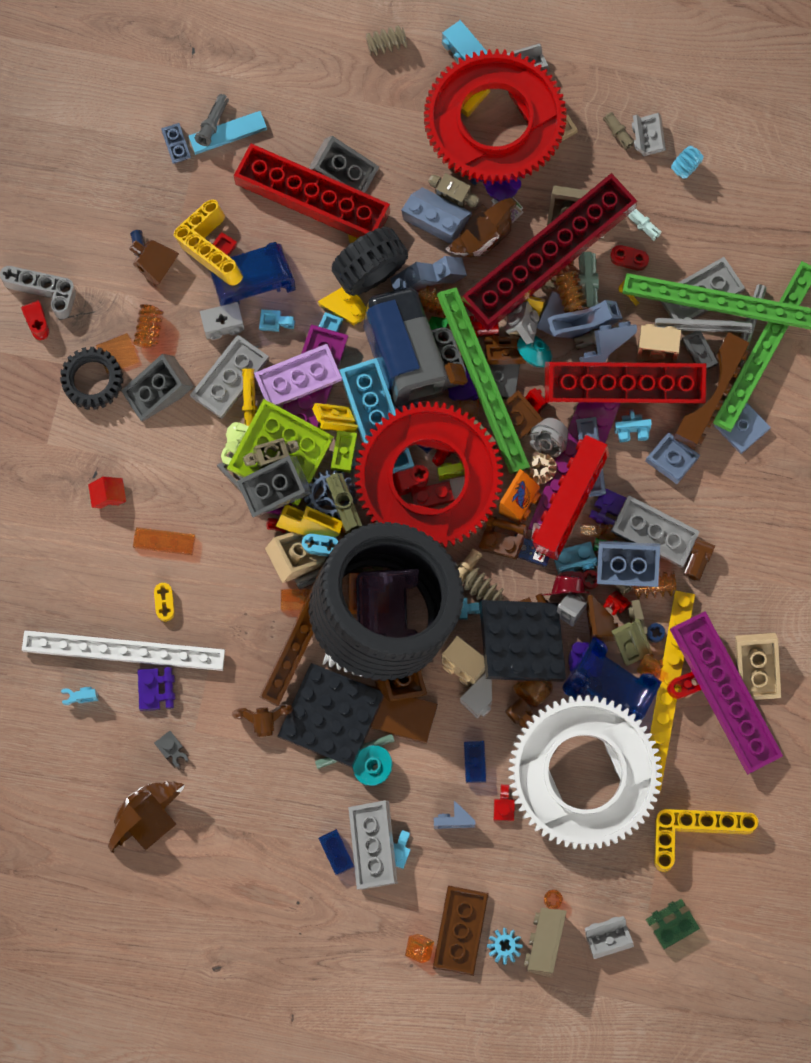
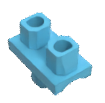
[614,409,652,443]

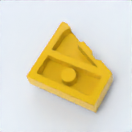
[318,287,366,326]

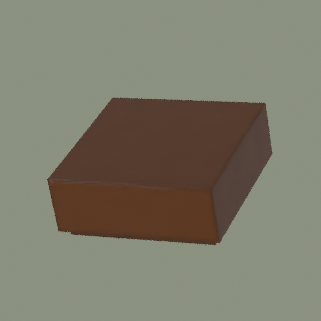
[445,363,468,385]

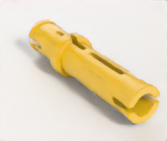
[242,368,258,426]

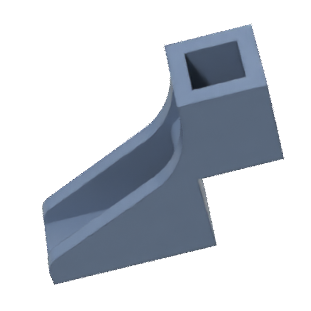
[390,256,467,291]
[547,300,623,339]
[579,321,637,362]

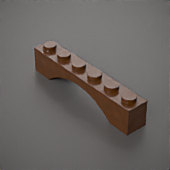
[673,332,750,449]

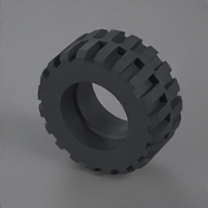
[331,227,408,296]

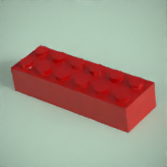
[532,435,609,561]

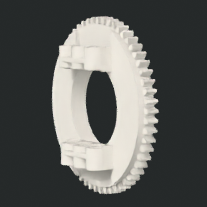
[508,695,662,850]

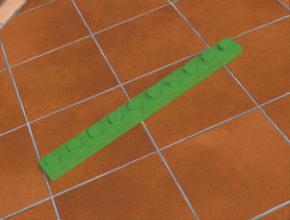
[713,261,811,432]
[622,273,811,330]
[437,287,530,475]

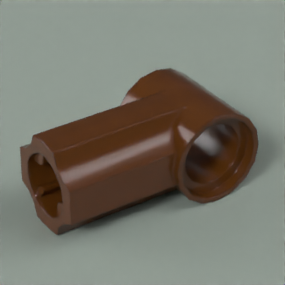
[684,538,716,581]
[505,698,534,729]

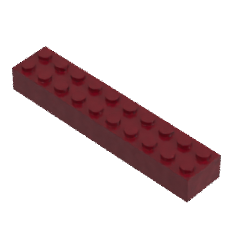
[462,173,638,331]

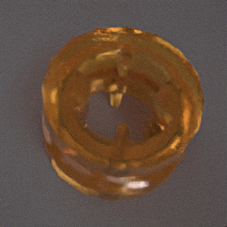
[544,890,563,909]

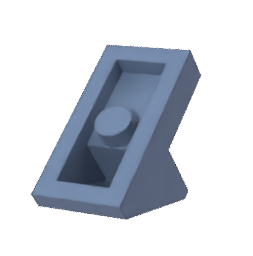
[434,801,475,829]

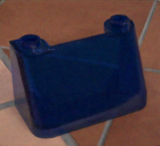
[208,242,296,306]
[562,637,662,722]

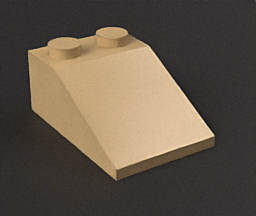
[265,532,333,583]
[735,633,781,700]

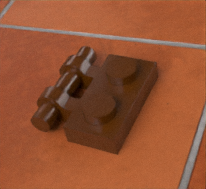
[484,334,526,365]

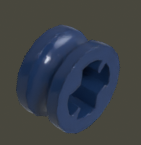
[647,623,665,643]

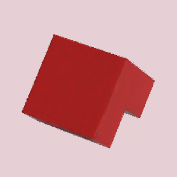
[88,476,126,509]

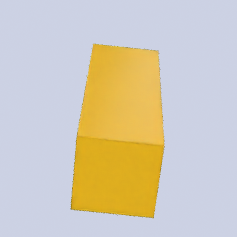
[461,89,490,117]

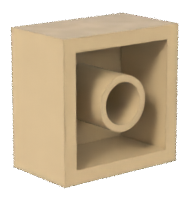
[636,324,681,363]
[442,636,485,687]

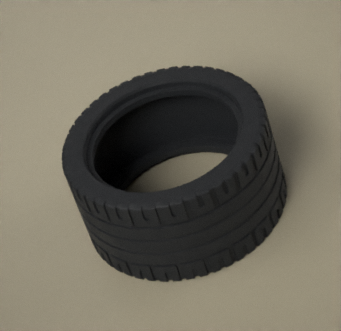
[309,522,464,681]

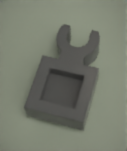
[154,731,189,769]

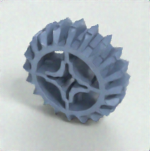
[304,470,358,521]

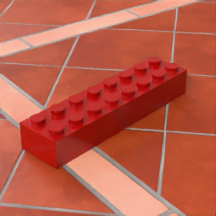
[234,143,390,238]
[545,362,706,403]

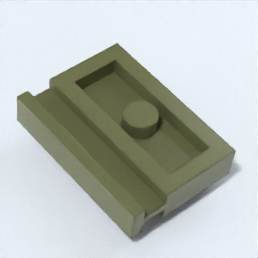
[612,618,653,666]

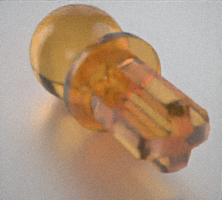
[580,523,617,540]

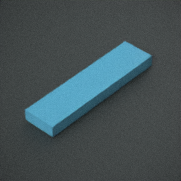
[189,111,267,155]

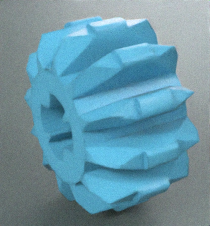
[671,146,704,179]
[487,928,523,965]

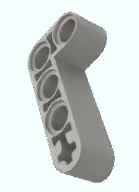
[0,266,76,319]

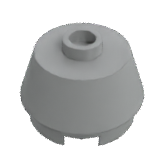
[530,418,568,458]

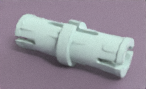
[627,209,662,241]

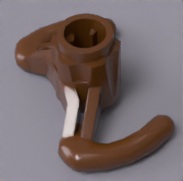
[232,704,293,737]

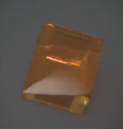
[405,934,434,963]

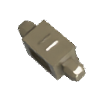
[428,173,479,208]
[243,438,299,469]

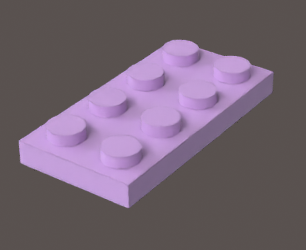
[254,344,342,406]

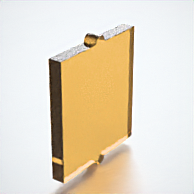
[96,333,139,375]

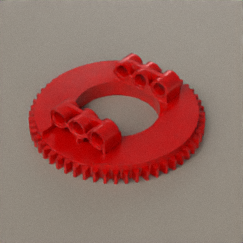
[424,49,567,184]
[354,401,503,548]

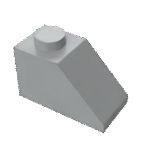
[557,592,587,627]
[460,674,492,719]

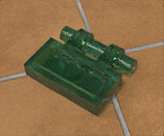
[645,899,700,950]

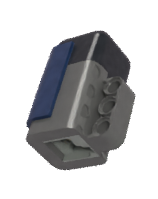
[363,287,465,407]

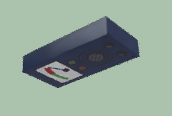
[515,535,550,568]

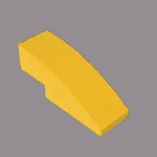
[276,505,342,537]

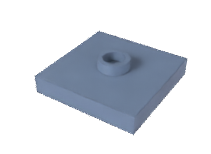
[714,403,771,454]
[645,432,700,484]

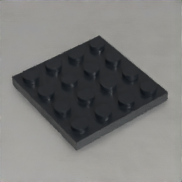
[479,600,566,682]
[278,663,384,768]

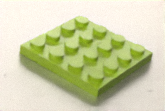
[227,399,334,506]

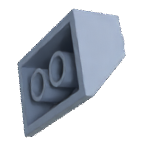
[401,187,472,244]
[597,541,660,587]

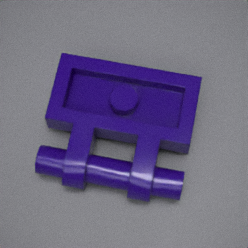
[589,488,626,527]
[138,667,176,711]

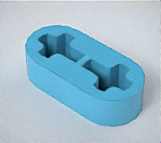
[302,534,338,557]

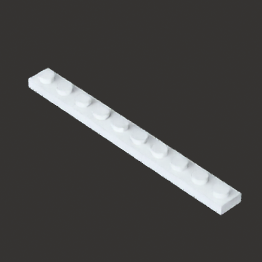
[22,631,225,671]

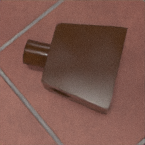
[129,240,179,286]

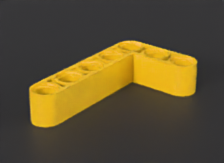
[174,200,243,285]
[654,809,759,872]

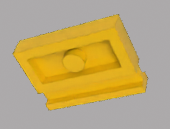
[312,403,358,433]

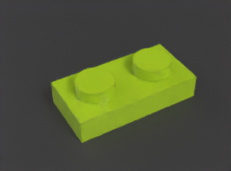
[331,431,357,473]
[437,461,465,481]

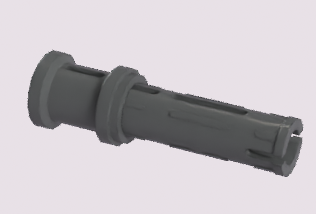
[194,94,229,146]

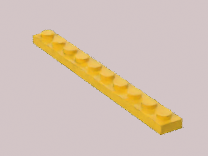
[649,590,695,791]

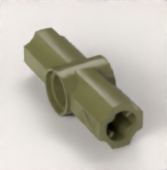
[326,473,362,534]

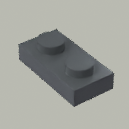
[682,331,718,370]

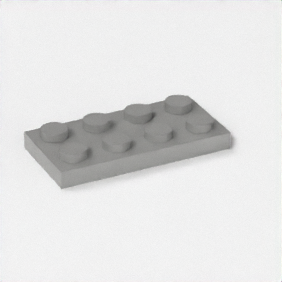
[660,257,745,319]
[190,335,269,419]
[610,495,700,568]
[348,800,398,890]

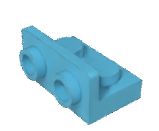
[554,541,598,575]

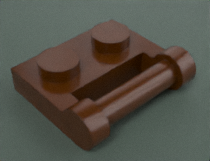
[479,516,528,560]

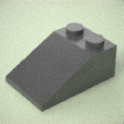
[309,136,379,193]
[121,354,194,422]
[237,455,312,518]

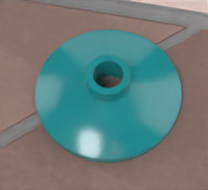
[517,336,552,368]
[353,745,393,786]

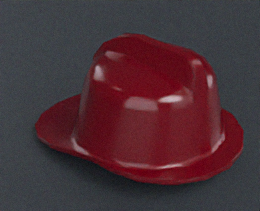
[541,571,590,595]

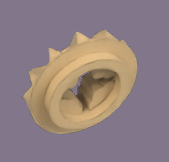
[526,453,557,484]

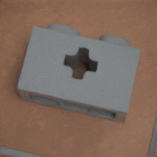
[200,302,245,340]

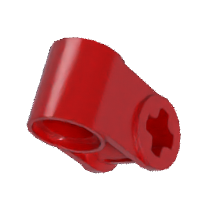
[21,300,49,340]
[393,465,429,496]

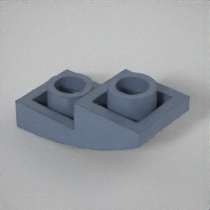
[161,123,191,164]
[537,291,570,335]

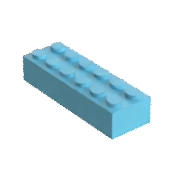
[340,358,414,474]

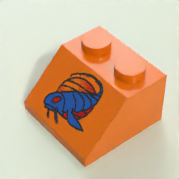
[499,469,541,525]

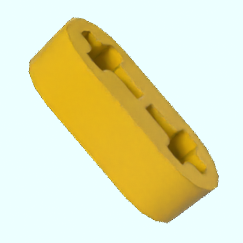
[154,583,175,622]

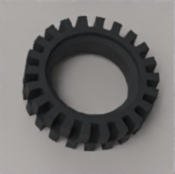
[60,347,123,410]

